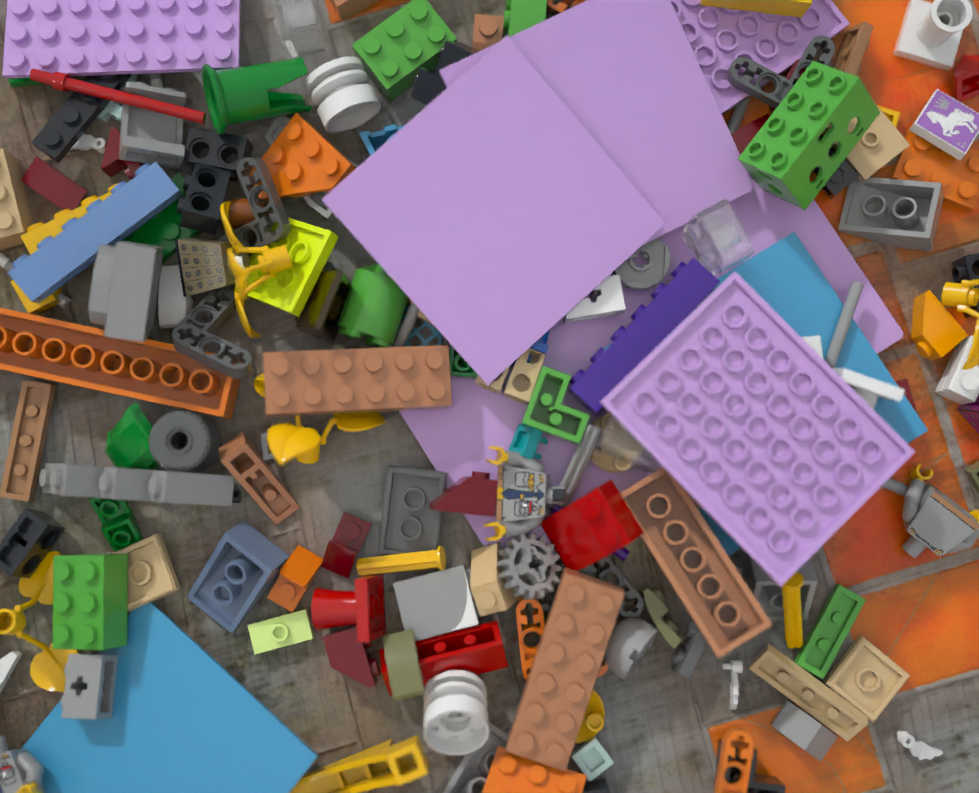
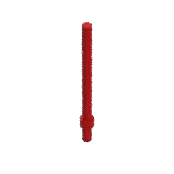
[30,68,207,124]

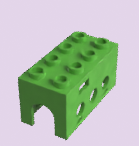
[738,61,880,210]

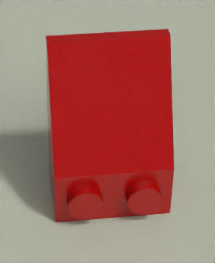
[541,479,644,571]

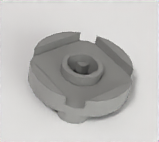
[613,237,671,290]

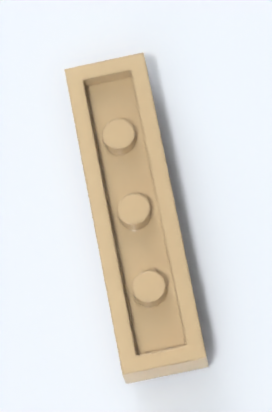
[749,644,868,742]

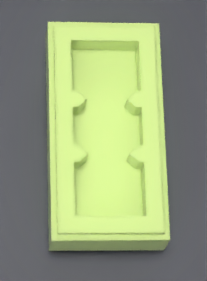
[247,609,315,654]

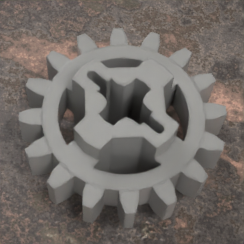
[497,532,562,600]

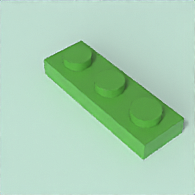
[794,584,866,679]

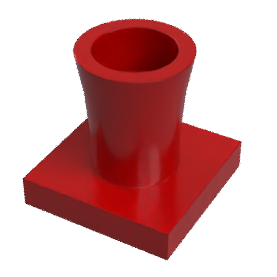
[311,574,386,642]

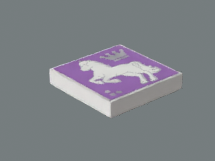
[910,89,979,160]

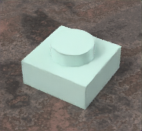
[571,736,614,781]

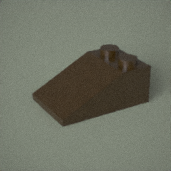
[295,270,351,343]

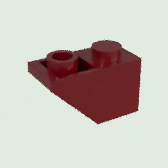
[322,625,381,688]

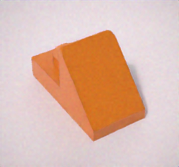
[267,545,323,613]

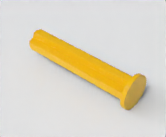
[356,546,446,576]
[781,571,804,649]

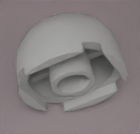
[603,617,659,680]

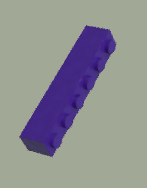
[569,258,720,416]

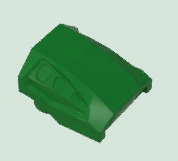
[105,403,161,470]

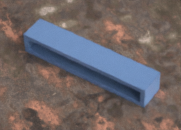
[7,162,182,304]

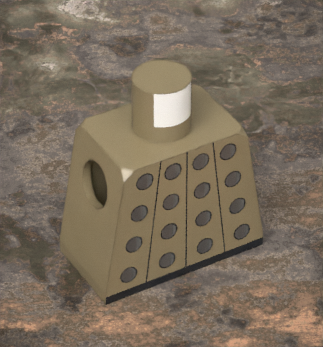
[175,237,250,297]

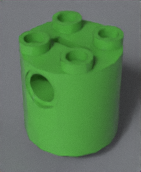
[337,264,409,348]

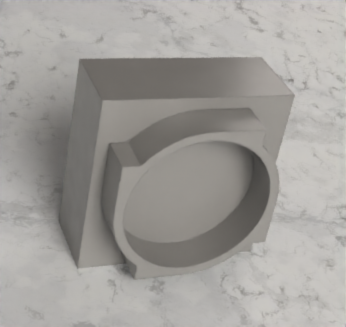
[88,241,164,342]

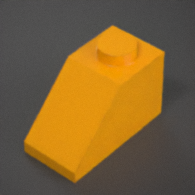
[911,290,968,361]

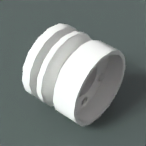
[305,56,381,133]
[424,670,489,755]

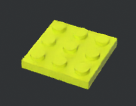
[234,218,339,317]

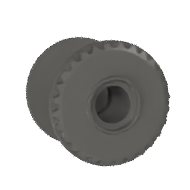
[149,410,222,473]

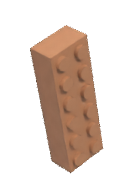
[263,345,452,417]
[620,467,772,658]
[506,567,625,771]

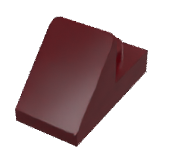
[101,127,143,180]
[321,512,373,578]

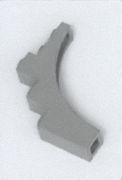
[39,463,234,506]

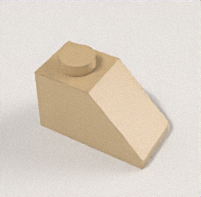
[470,541,520,616]

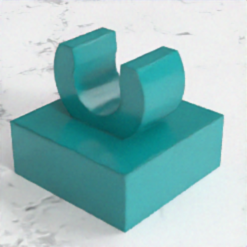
[508,424,548,459]

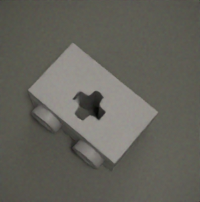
[61,654,118,719]

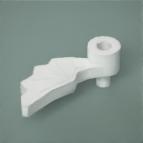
[70,134,107,154]
[722,660,743,710]
[897,731,943,760]

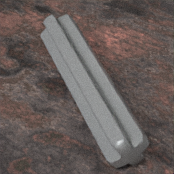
[560,423,602,507]

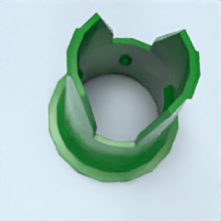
[202,56,312,135]

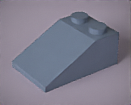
[186,520,290,634]

